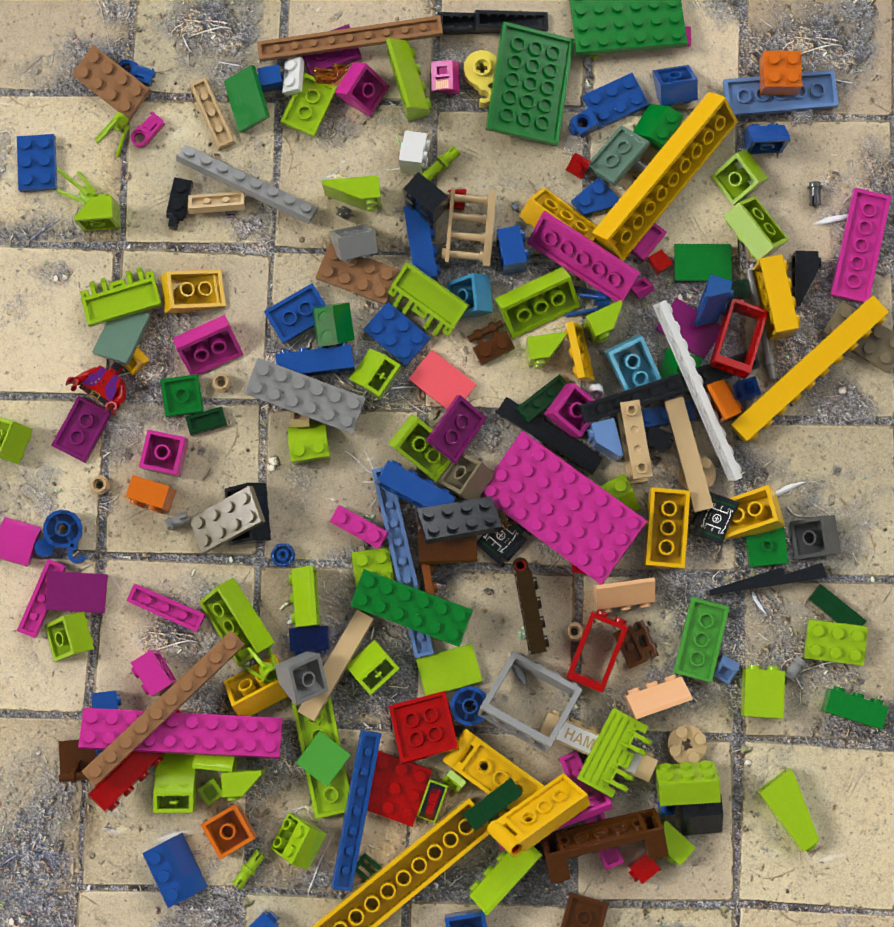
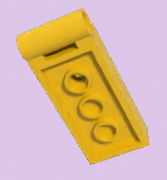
[442,728,544,810]
[487,773,590,857]

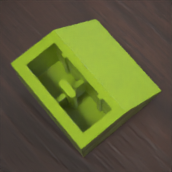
[349,348,402,401]
[347,640,401,695]
[270,812,327,870]

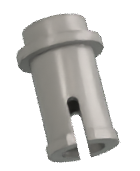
[164,511,190,531]
[785,656,806,682]

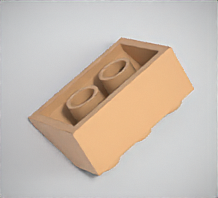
[592,577,656,613]
[624,674,693,719]

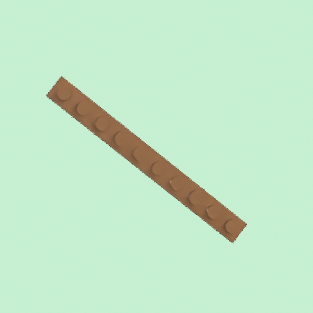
[257,15,443,62]
[81,631,245,787]

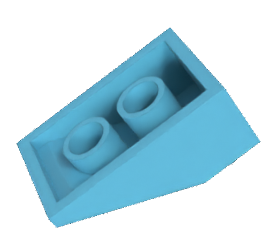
[604,334,662,391]

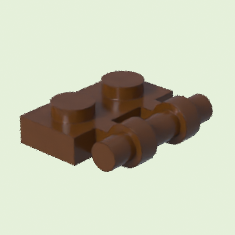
[467,320,515,366]
[613,620,659,669]

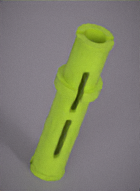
[422,146,461,181]

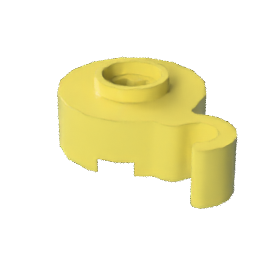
[463,50,497,108]

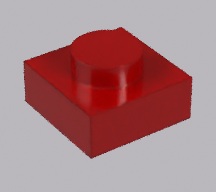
[566,152,591,179]

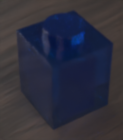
[733,376,761,403]

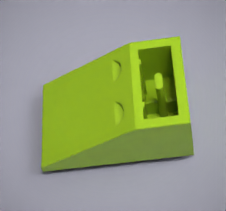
[153,753,197,813]

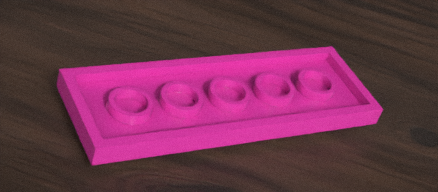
[830,188,891,304]
[527,211,640,303]

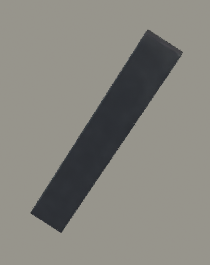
[496,397,603,475]

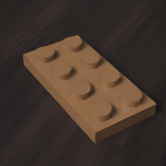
[72,45,152,120]
[316,243,400,305]

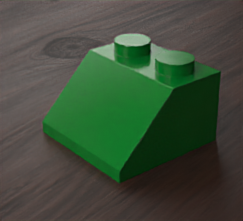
[633,104,685,151]
[312,302,355,347]

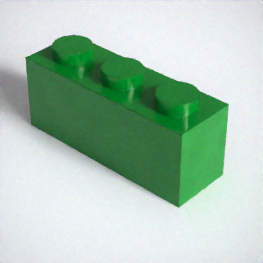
[821,686,889,729]

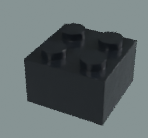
[403,172,448,224]

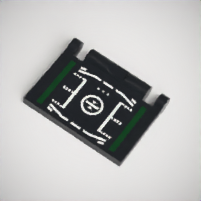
[688,491,739,545]
[477,513,532,568]

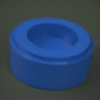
[35,538,55,558]

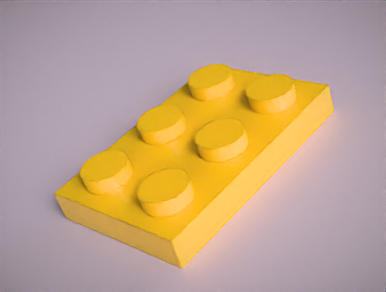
[565,321,595,383]

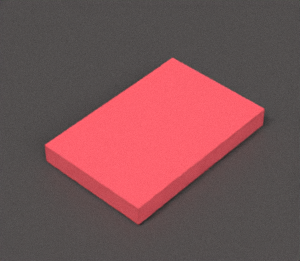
[408,350,477,410]

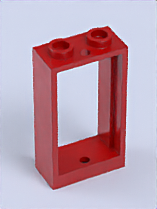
[709,299,769,379]
[566,609,629,693]

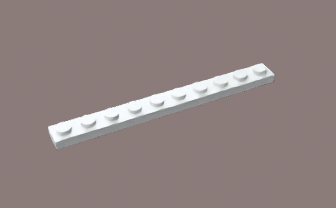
[653,300,743,481]

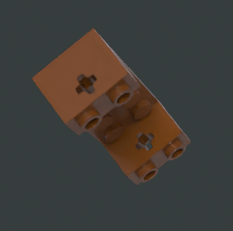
[540,808,669,884]

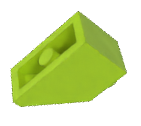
[661,818,696,866]

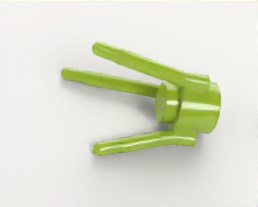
[95,112,130,157]
[56,168,98,206]
[242,647,277,683]

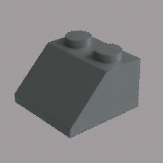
[790,515,841,560]

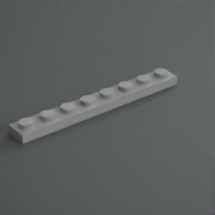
[176,145,318,224]

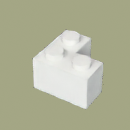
[399,131,430,174]

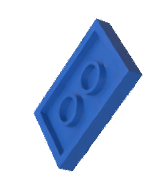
[582,72,649,130]
[17,134,57,192]
[264,283,326,344]
[363,302,431,367]

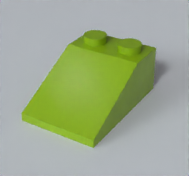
[322,175,382,212]
[387,414,451,482]

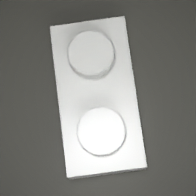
[282,57,304,97]

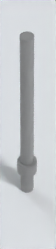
[746,270,777,381]

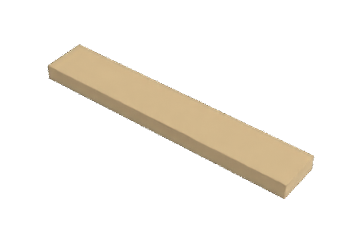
[664,397,714,513]
[297,610,374,722]

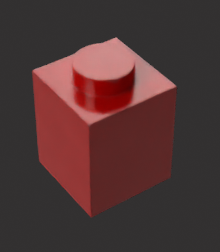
[628,851,661,884]

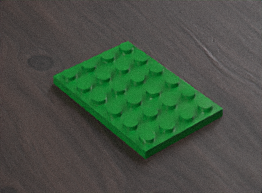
[569,0,688,56]
[485,22,574,146]

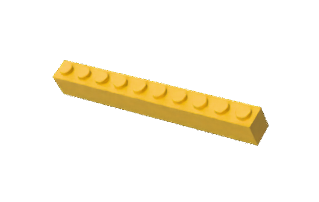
[729,295,889,442]

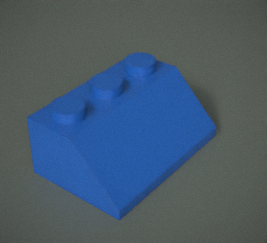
[142,832,208,908]

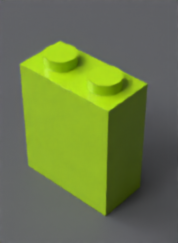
[741,665,785,719]

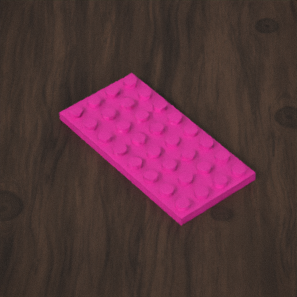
[481,431,648,585]

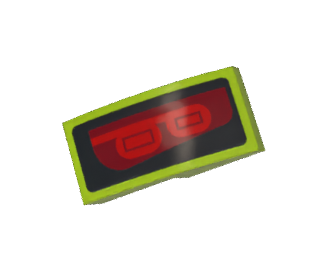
[417,779,448,823]

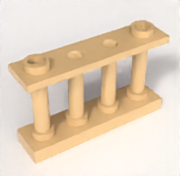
[442,186,497,268]
[616,400,653,484]

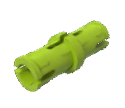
[232,849,266,890]

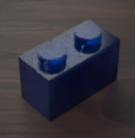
[289,626,331,656]

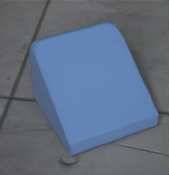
[714,655,740,685]

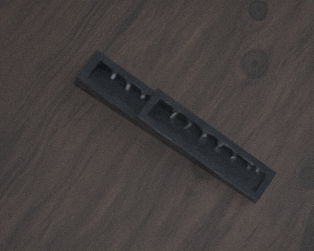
[437,10,548,35]
[706,563,827,596]

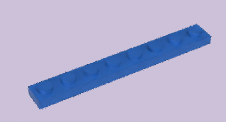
[331,730,381,892]

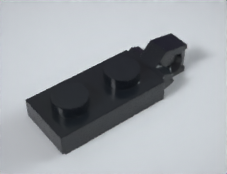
[166,177,193,230]

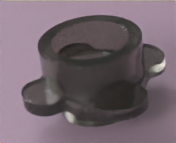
[336,205,355,221]

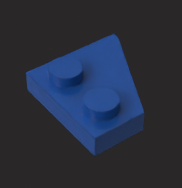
[571,177,620,216]

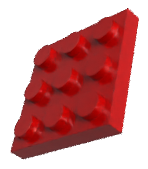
[389,691,459,764]
[367,750,432,827]

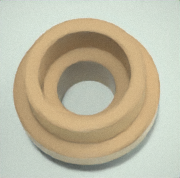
[212,373,231,392]
[90,475,110,495]
[565,622,584,642]

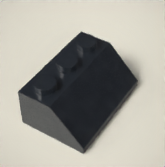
[224,483,271,545]

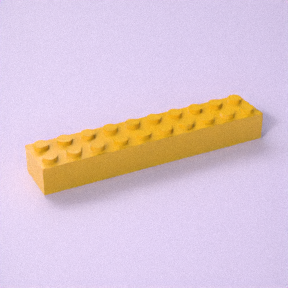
[592,92,738,261]
[312,797,490,927]

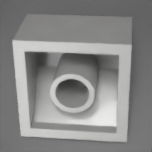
[329,224,378,262]
[275,652,329,705]

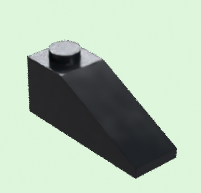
[792,251,821,311]

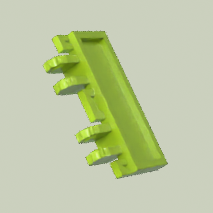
[387,261,470,337]
[80,267,163,327]
[577,707,653,798]

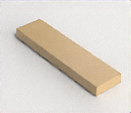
[189,77,236,151]

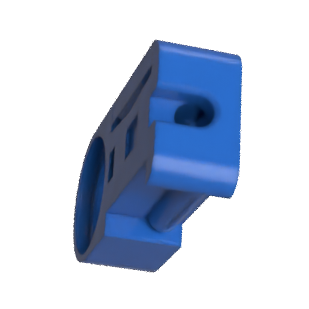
[118,59,156,87]

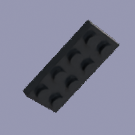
[416,496,502,544]

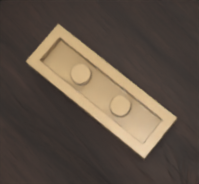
[188,192,245,214]

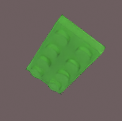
[673,597,730,683]

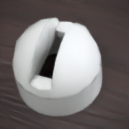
[588,383,604,399]

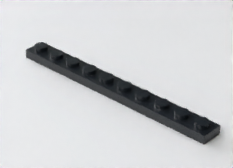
[578,351,760,424]

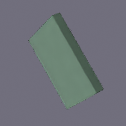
[588,125,651,186]
[92,312,151,366]

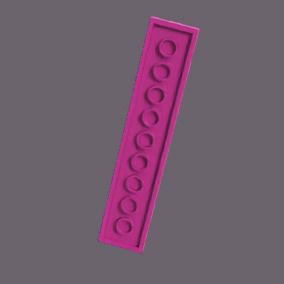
[78,708,283,759]

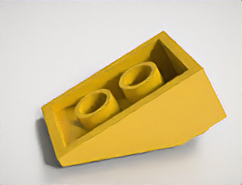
[160,269,226,314]
[724,485,785,540]

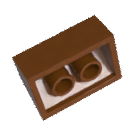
[418,521,478,564]

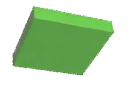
[296,731,351,787]

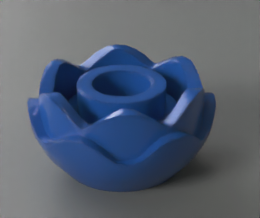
[271,543,295,567]

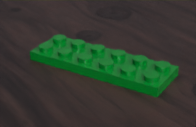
[350,569,473,647]

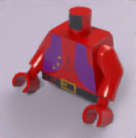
[65,361,126,416]

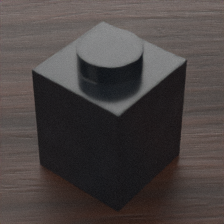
[646,425,673,454]

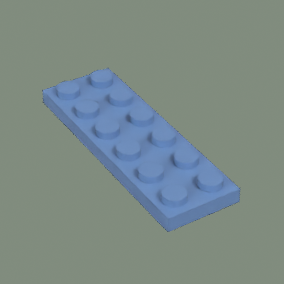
[722,70,839,117]

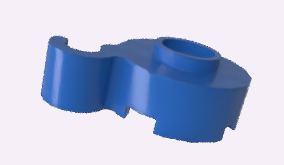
[43,510,86,564]
[450,686,497,726]

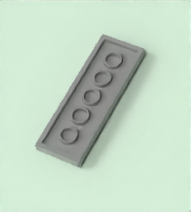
[244,358,366,434]

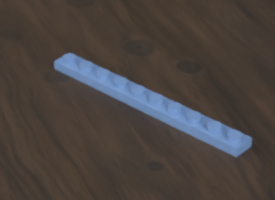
[372,467,434,658]

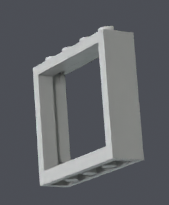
[478,651,583,754]

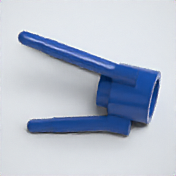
[565,286,610,317]

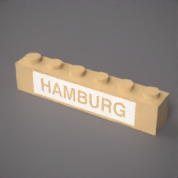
[539,710,658,782]

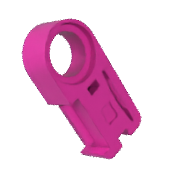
[131,112,165,148]

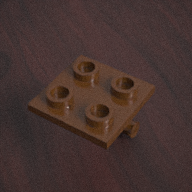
[59,739,96,783]

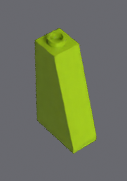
[756,768,819,852]

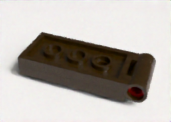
[511,557,549,655]

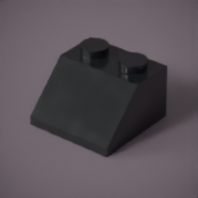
[679,793,723,836]

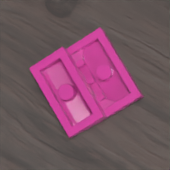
[0,517,42,567]

